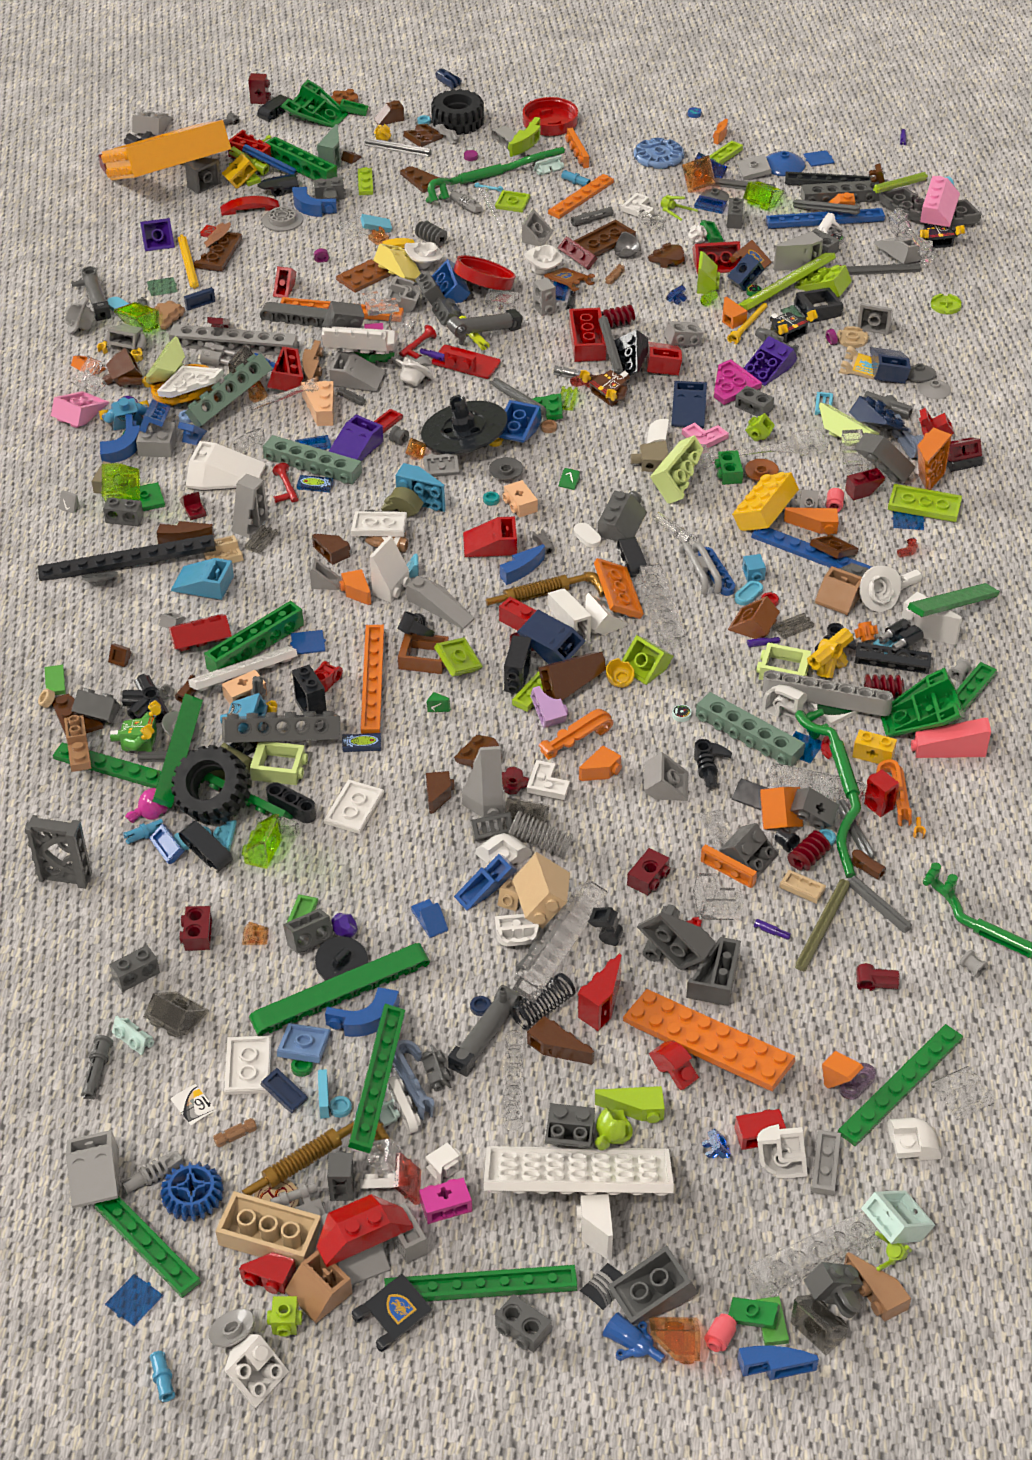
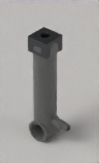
[72,266,111,321]
[447,309,523,345]
[448,985,523,1077]

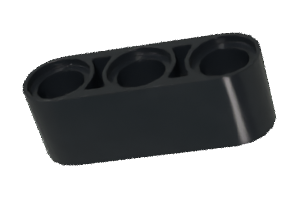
[257,94,293,122]
[617,537,648,577]
[266,782,316,823]
[179,821,233,873]

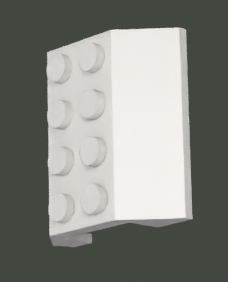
[322,327,398,354]

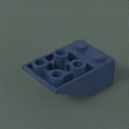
[870,347,911,384]
[671,381,707,428]
[849,396,909,431]
[517,609,586,664]

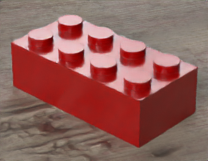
[569,308,606,362]

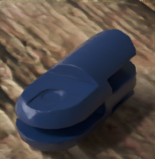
[435,68,462,89]

